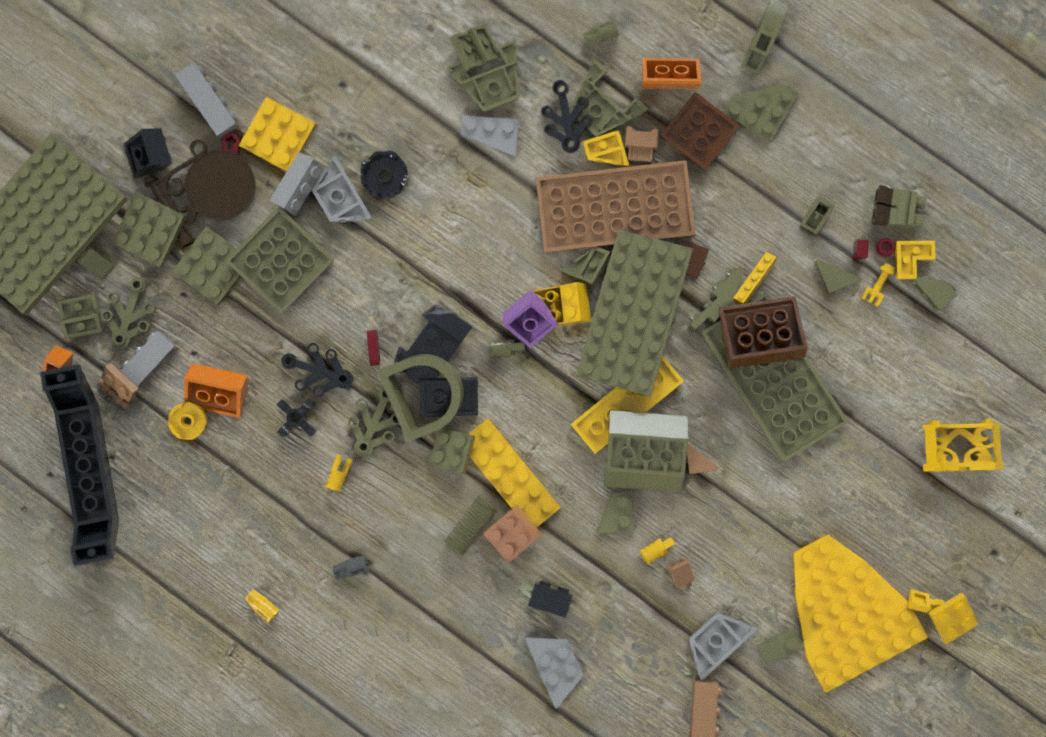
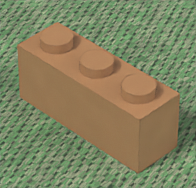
[689,679,722,737]

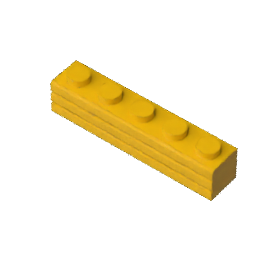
[733,252,777,305]

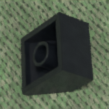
[123,128,172,179]

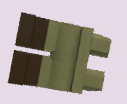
[871,185,927,229]

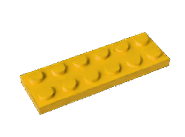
[570,356,684,454]
[469,418,561,527]

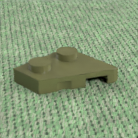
[597,491,635,534]

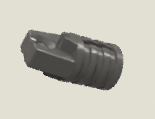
[333,554,370,579]

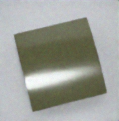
[450,24,502,71]
[57,293,103,339]

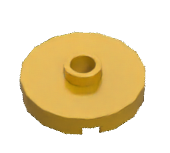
[168,402,207,440]

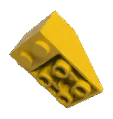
[526,282,591,327]

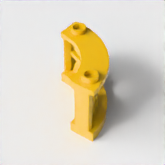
[921,419,1004,472]

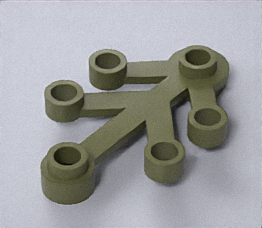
[101,278,156,349]
[348,387,400,457]

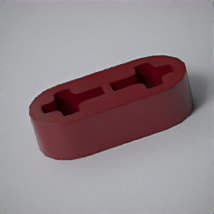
[221,132,241,155]
[367,330,381,366]

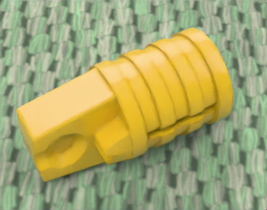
[639,537,675,565]
[245,590,280,623]

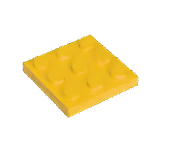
[239,97,317,172]

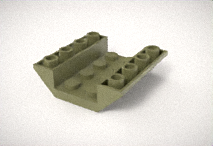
[604,410,688,492]

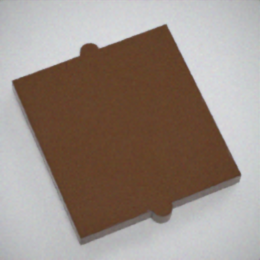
[675,238,709,279]

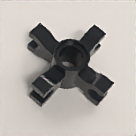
[276,398,317,438]

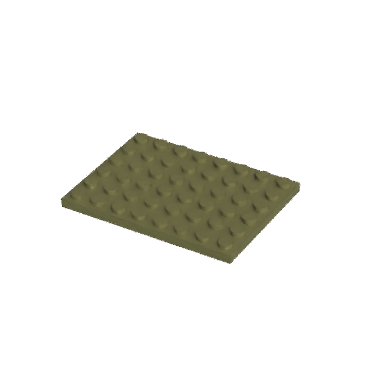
[0,133,128,316]

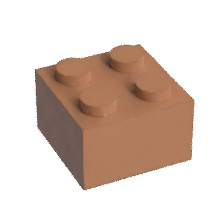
[483,505,542,563]

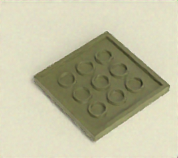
[225,207,335,315]

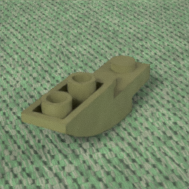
[740,0,789,75]
[688,266,743,331]

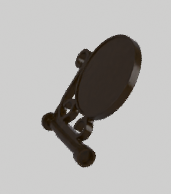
[144,139,256,249]

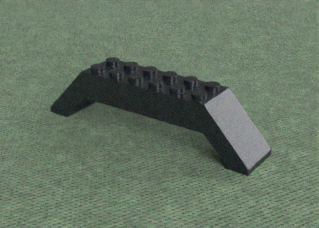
[40,364,119,566]

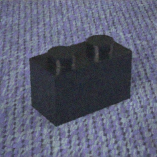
[528,580,572,618]

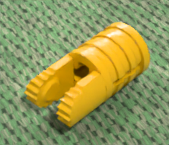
[325,454,352,492]

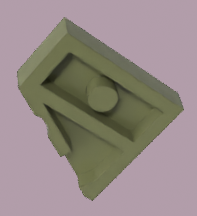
[561,247,611,287]

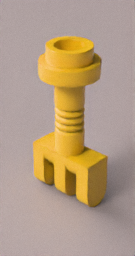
[861,263,895,307]

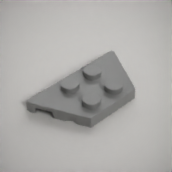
[311,156,372,223]
[688,612,757,680]
[525,637,583,708]

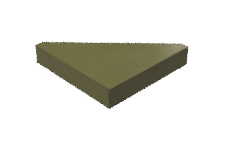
[815,260,862,294]

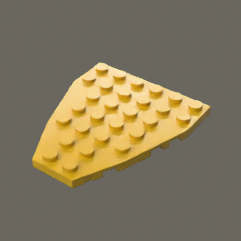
[793,534,928,693]

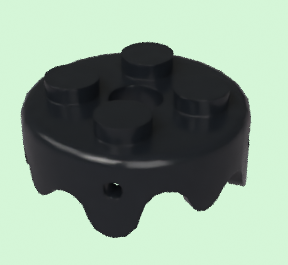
[360,150,408,199]

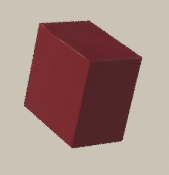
[853,239,869,260]

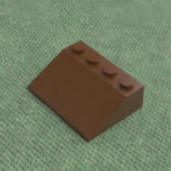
[719,296,808,369]

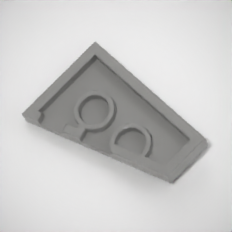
[461,115,519,158]

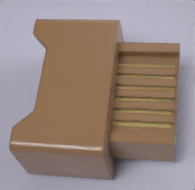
[624,127,659,163]

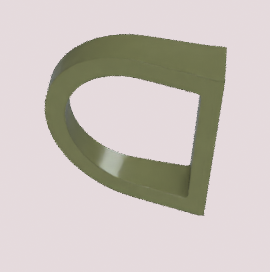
[377,354,464,442]

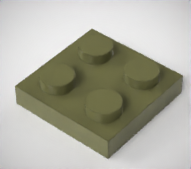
[429,428,475,474]

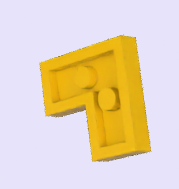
[895,241,936,280]

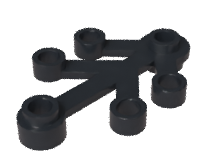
[541,80,593,153]
[282,343,353,397]

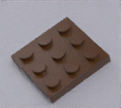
[660,92,740,171]

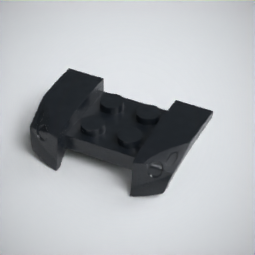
[394,305,472,384]

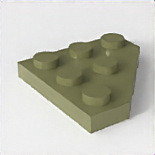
[723,84,799,142]

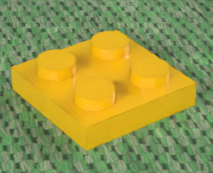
[929,592,979,645]

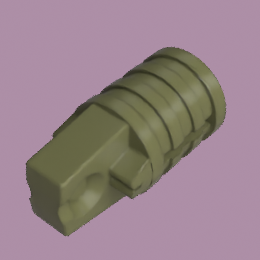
[584,20,619,44]
[490,339,525,358]

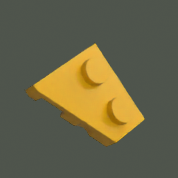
[582,130,629,167]

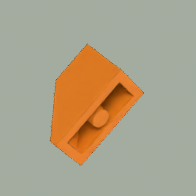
[41,345,73,386]

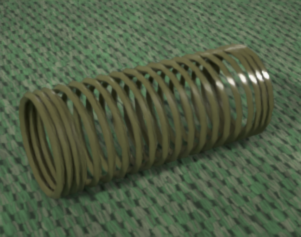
[444,495,498,556]

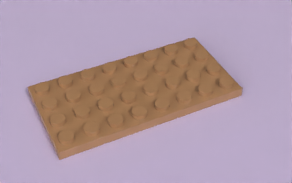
[536,160,696,253]

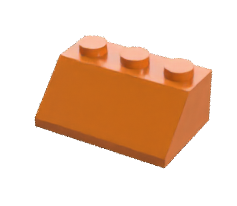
[641,58,701,90]
[184,363,248,418]

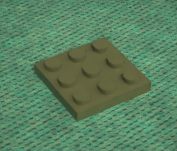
[112,192,187,268]
[172,226,241,306]

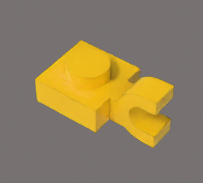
[908,589,944,613]

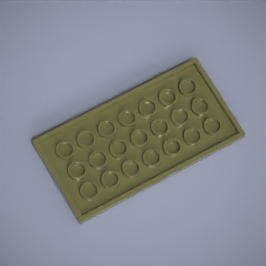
[576,229,693,397]
[701,292,849,463]

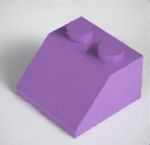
[503,290,558,348]

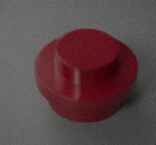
[875,238,895,257]

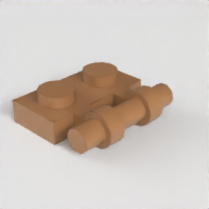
[97,363,139,410]

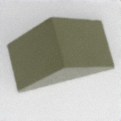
[800,195,836,234]

